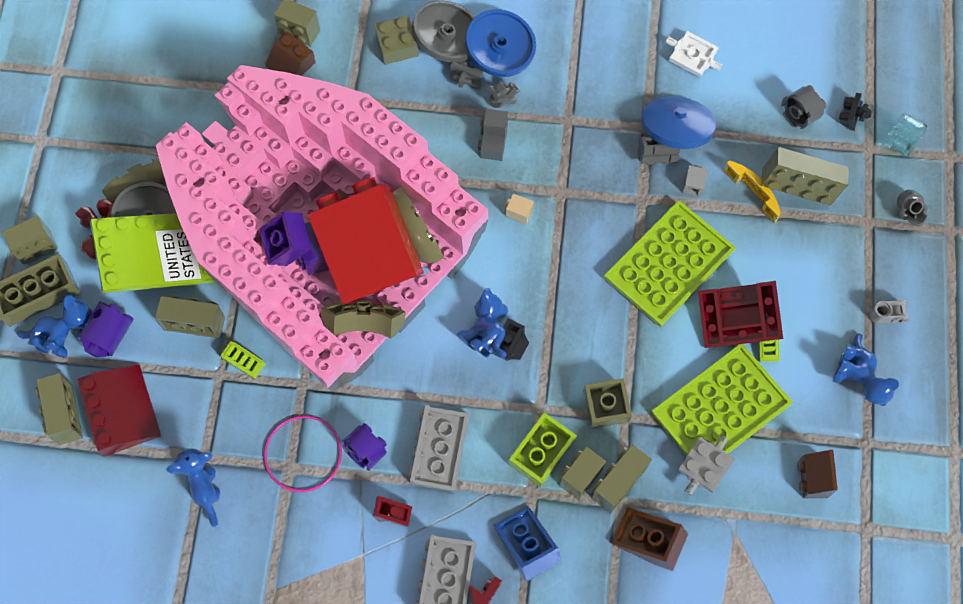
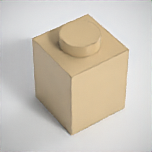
[504,193,534,224]

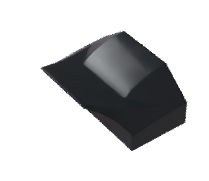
[491,318,529,361]

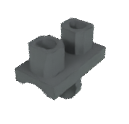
[449,61,483,89]
[487,81,520,108]

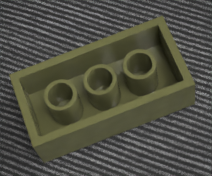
[761,147,849,206]
[0,253,81,327]

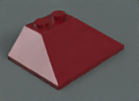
[698,281,784,348]

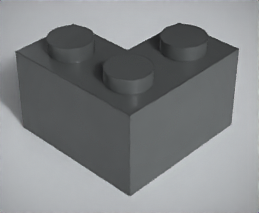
[478,109,508,161]

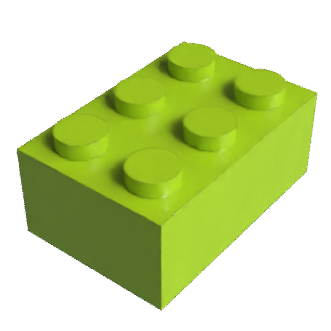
[508,412,577,488]

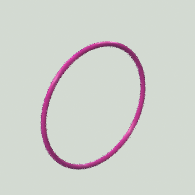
[264,415,342,492]

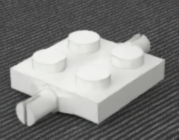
[666,31,722,77]

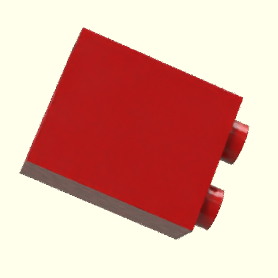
[308,177,424,305]

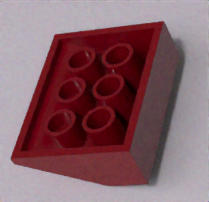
[77,365,161,457]

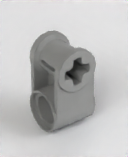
[869,300,910,324]

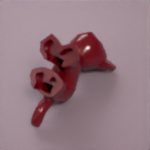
[75,199,113,262]

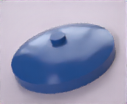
[465,9,536,77]
[642,96,716,149]

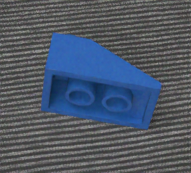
[493,506,562,582]

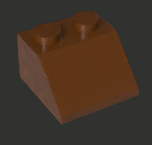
[265,31,316,76]
[797,450,838,499]

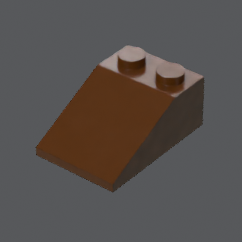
[612,507,688,571]

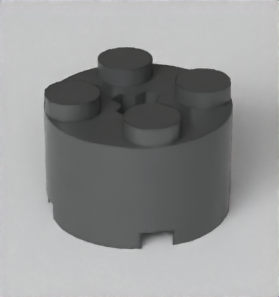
[782,85,826,129]

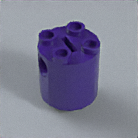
[78,301,134,358]

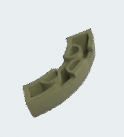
[102,158,167,204]
[393,187,444,264]
[321,300,406,339]

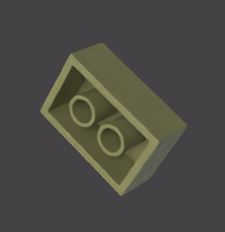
[155,295,225,339]
[35,373,83,445]
[592,444,652,514]

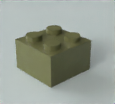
[274,0,320,47]
[374,15,419,65]
[2,215,58,265]
[583,378,632,429]
[560,447,606,501]

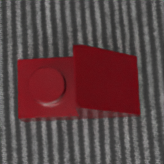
[373,496,412,527]
[470,576,502,604]

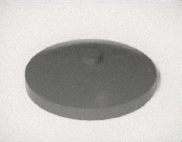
[412,0,475,63]
[110,182,176,218]

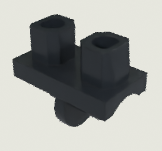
[839,93,872,131]

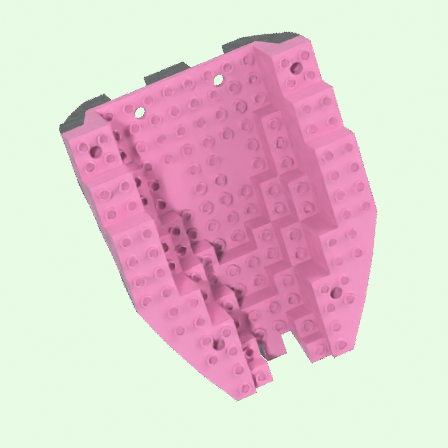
[156,65,488,391]

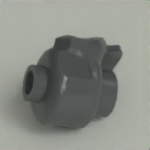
[897,190,928,227]

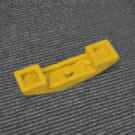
[724,161,781,223]

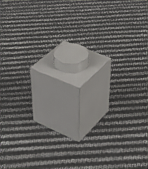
[683,165,708,197]

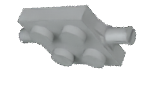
[678,435,735,495]

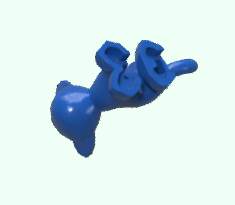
[456,288,508,358]
[17,295,92,358]
[833,333,899,406]
[166,448,220,527]

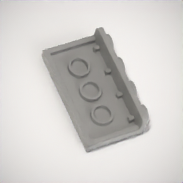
[407,404,469,492]
[415,534,476,604]

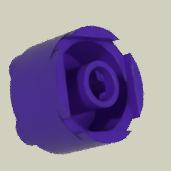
[341,423,387,471]

